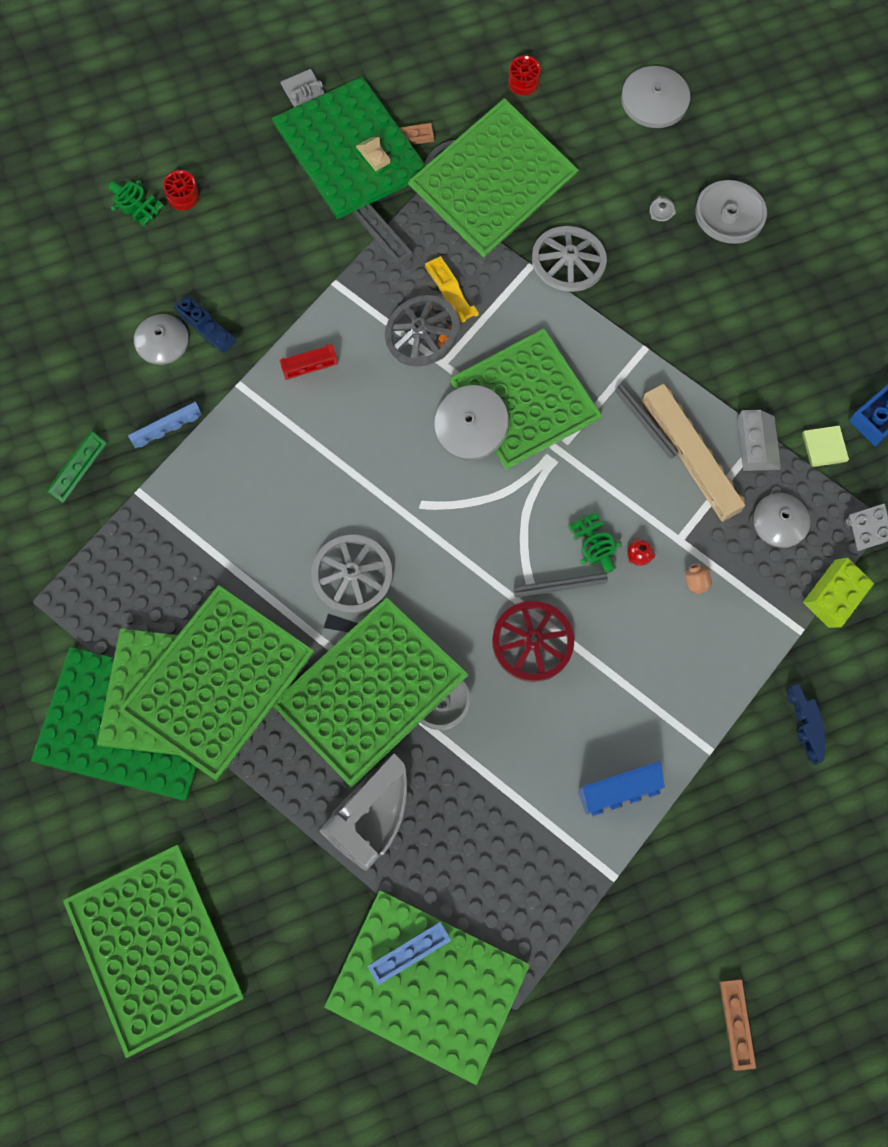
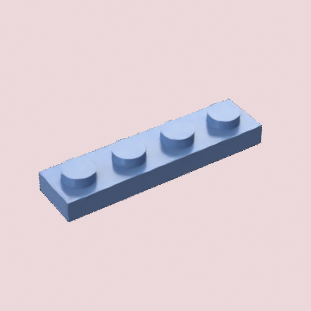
[128,402,201,448]
[368,922,451,985]

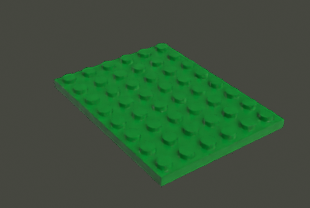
[272,77,426,219]
[31,647,197,802]

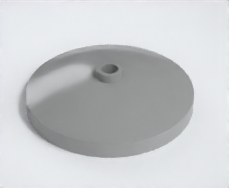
[621,66,690,128]
[695,180,767,244]
[435,385,509,460]

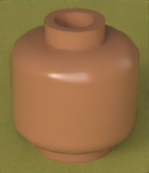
[685,564,712,594]

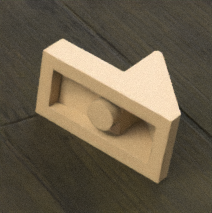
[356,137,390,171]

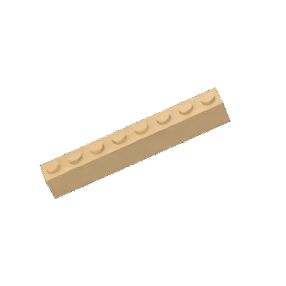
[642,384,745,522]

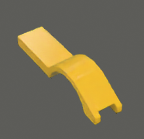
[425,256,479,323]

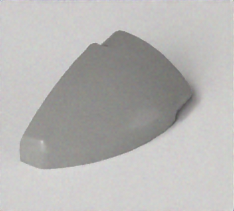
[319,754,407,871]

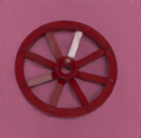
[492,601,574,682]

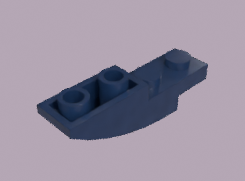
[174,295,237,353]
[786,684,825,766]

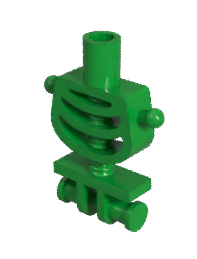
[109,180,164,227]
[568,511,622,574]

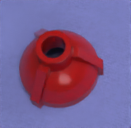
[627,538,655,566]

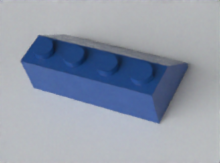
[578,761,665,817]

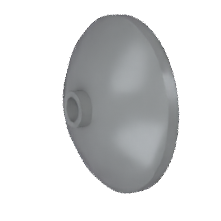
[134,314,189,365]
[753,493,810,548]
[420,681,471,730]

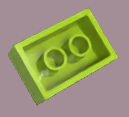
[803,558,874,628]

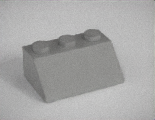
[737,410,781,471]

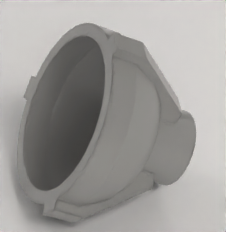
[650,196,676,221]

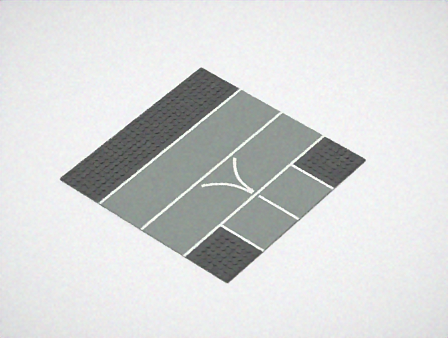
[33,193,870,1010]

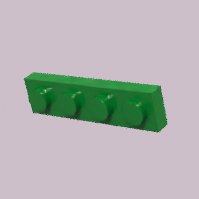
[46,431,107,503]

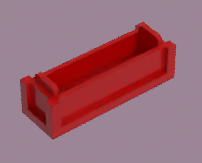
[279,344,338,380]

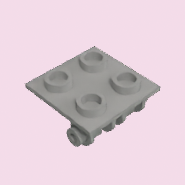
[280,69,325,107]
[846,503,888,551]

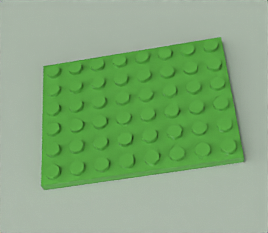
[408,98,579,258]
[118,585,314,781]
[274,598,468,788]
[63,845,244,1058]
[324,890,530,1085]

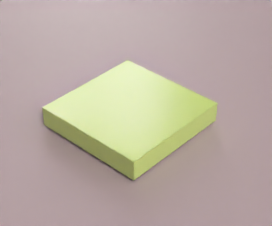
[802,426,849,467]

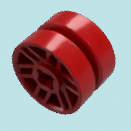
[508,56,541,96]
[163,170,199,211]

